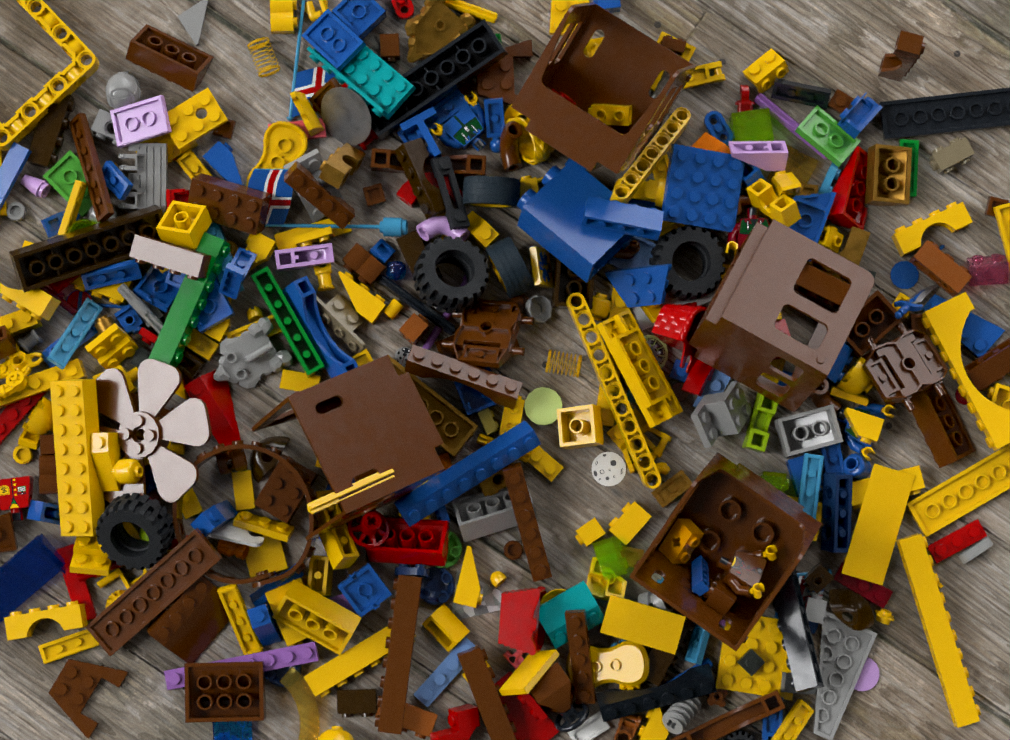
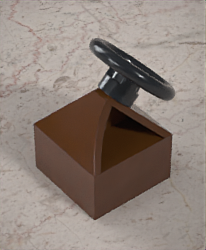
[530,662,589,732]

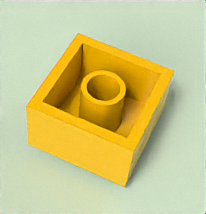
[156,200,212,249]
[557,404,604,450]

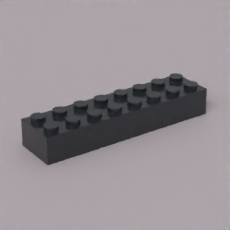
[368,19,508,139]

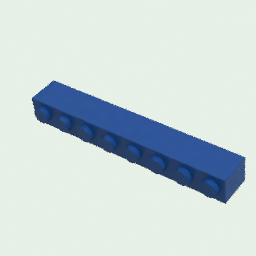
[394,420,541,527]

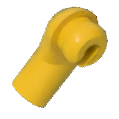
[647,462,670,483]

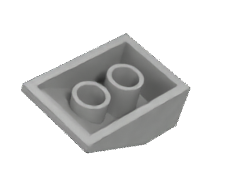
[774,404,844,458]

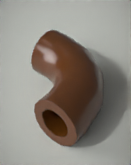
[499,121,523,172]

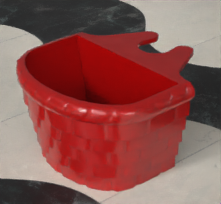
[651,304,707,373]
[498,586,547,655]

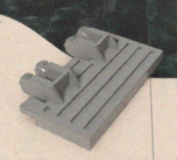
[118,143,168,215]

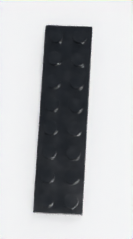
[879,87,1010,141]

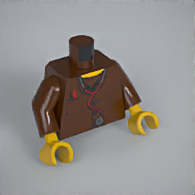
[717,545,777,599]

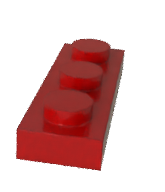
[927,519,987,564]

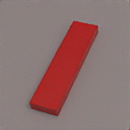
[55,544,97,621]

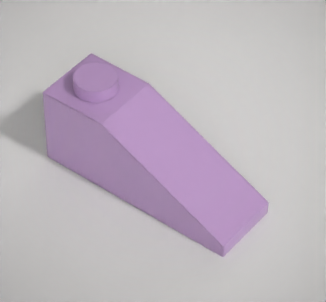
[728,141,788,171]
[275,243,334,272]

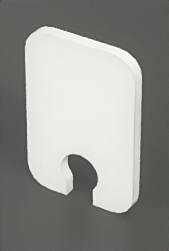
[209,519,264,547]

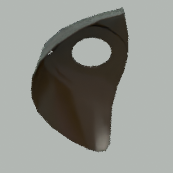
[250,436,290,483]
[829,589,874,631]

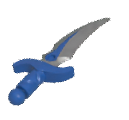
[894,284,939,319]

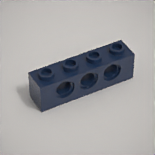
[821,472,853,553]

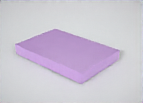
[110,95,172,148]

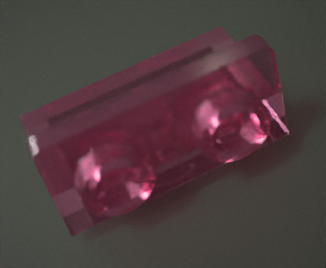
[967,254,1009,286]

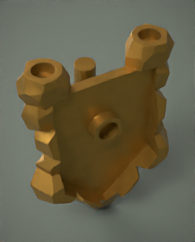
[404,0,476,63]

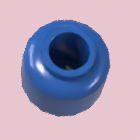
[843,453,871,481]

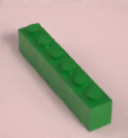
[251,266,325,378]

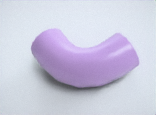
[416,216,470,241]

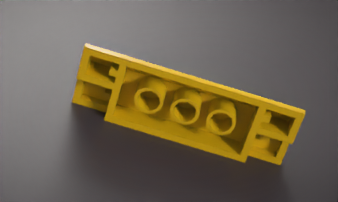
[596,309,683,428]

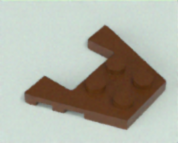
[476,40,533,105]
[49,659,129,739]

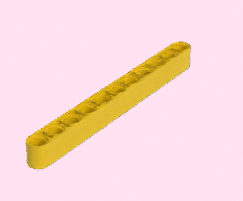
[566,292,661,489]

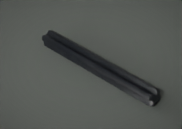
[377,275,457,335]

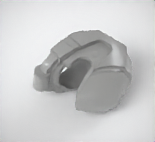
[105,71,141,109]

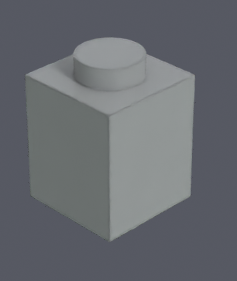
[804,594,827,624]

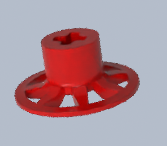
[347,510,389,548]

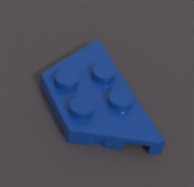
[789,192,836,262]
[605,263,672,308]

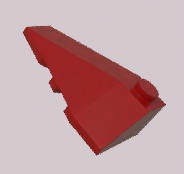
[827,146,868,230]
[184,369,241,446]

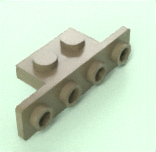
[316,294,366,354]

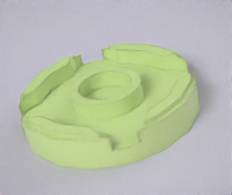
[524,387,563,426]

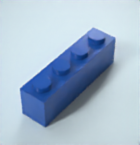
[582,196,664,241]

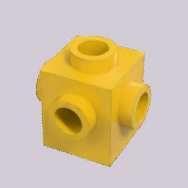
[818,225,844,253]

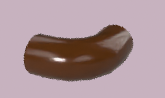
[809,379,842,414]

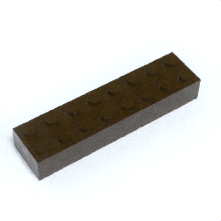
[9,205,163,293]

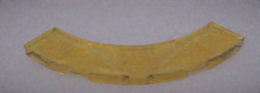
[280,666,320,740]

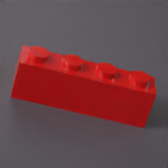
[366,518,449,566]

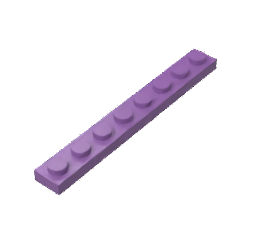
[164,642,320,690]

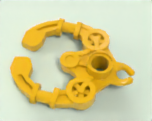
[0,342,43,399]

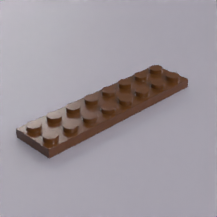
[86,528,223,657]

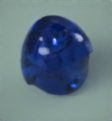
[386,261,406,281]

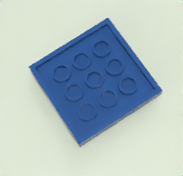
[662,144,745,232]

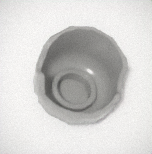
[524,295,552,324]

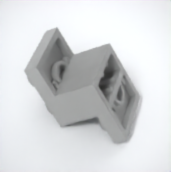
[283,149,344,223]
[691,381,752,448]

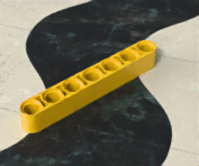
[610,107,691,204]

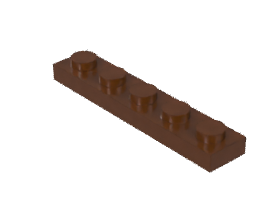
[565,609,597,704]

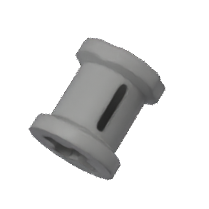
[18,328,44,353]

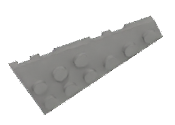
[813,611,877,740]

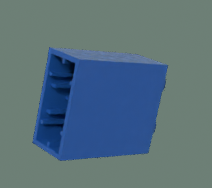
[517,160,634,283]

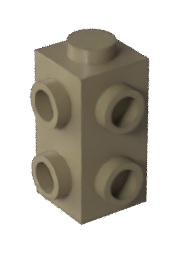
[929,137,975,174]

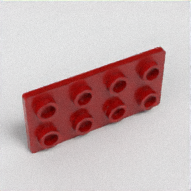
[494,671,559,740]

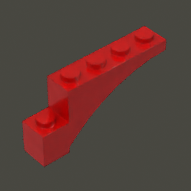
[430,704,480,740]

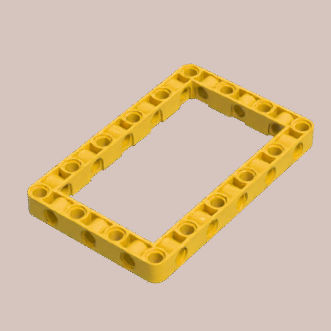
[0,0,99,151]

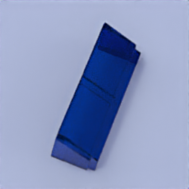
[0,533,66,622]

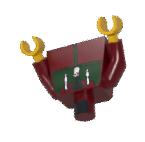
[725,208,770,255]

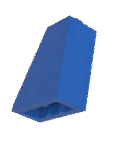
[247,604,282,647]

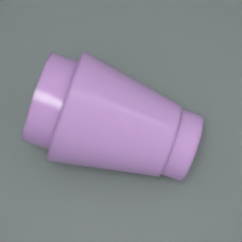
[21,174,51,198]

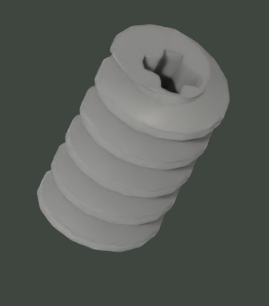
[662,697,701,735]

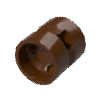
[216,449,248,475]

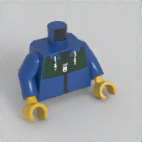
[429,92,486,152]
[837,403,896,461]

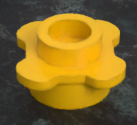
[875,609,895,625]

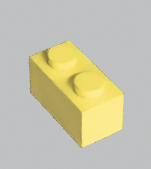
[478,408,499,436]

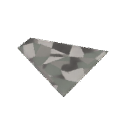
[452,569,503,620]

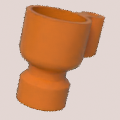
[217,539,249,560]

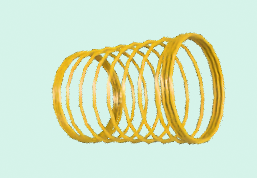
[247,37,281,77]
[545,349,583,378]

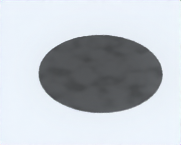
[321,87,371,145]

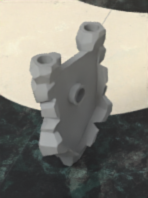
[214,317,293,389]

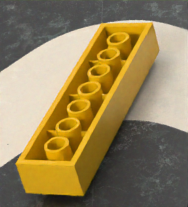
[50,379,105,536]

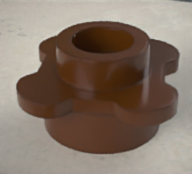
[707,689,728,707]

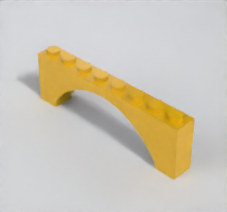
[921,292,1010,451]

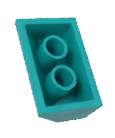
[539,581,604,649]

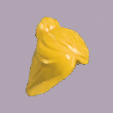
[506,117,555,165]

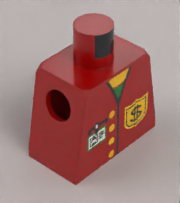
[0,476,34,522]

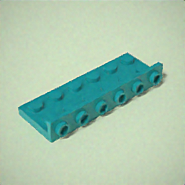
[307,46,416,120]

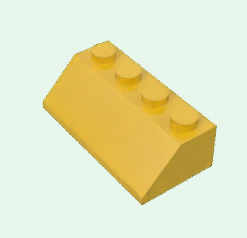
[272,579,362,655]

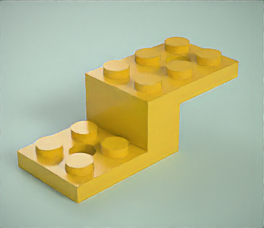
[136,88,228,164]

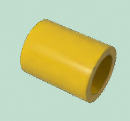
[382,298,404,320]

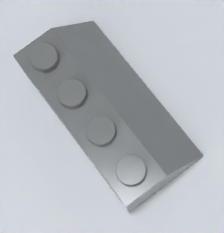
[452,483,538,542]

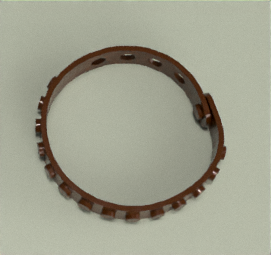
[172,440,320,588]

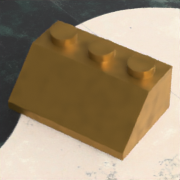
[865,144,912,206]

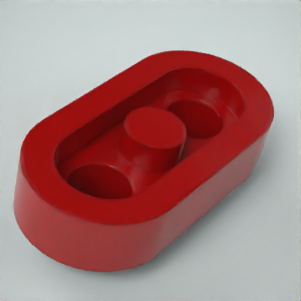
[390,0,414,20]

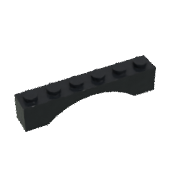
[596,663,717,722]

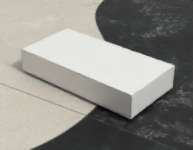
[567,711,610,740]

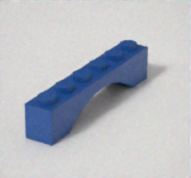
[282,276,358,378]

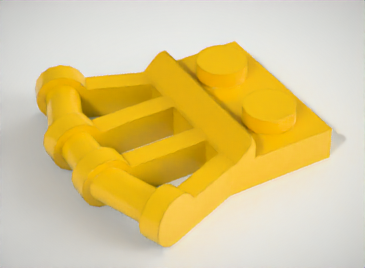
[606,408,672,474]

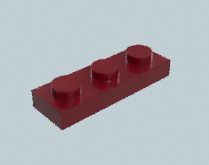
[833,562,893,609]

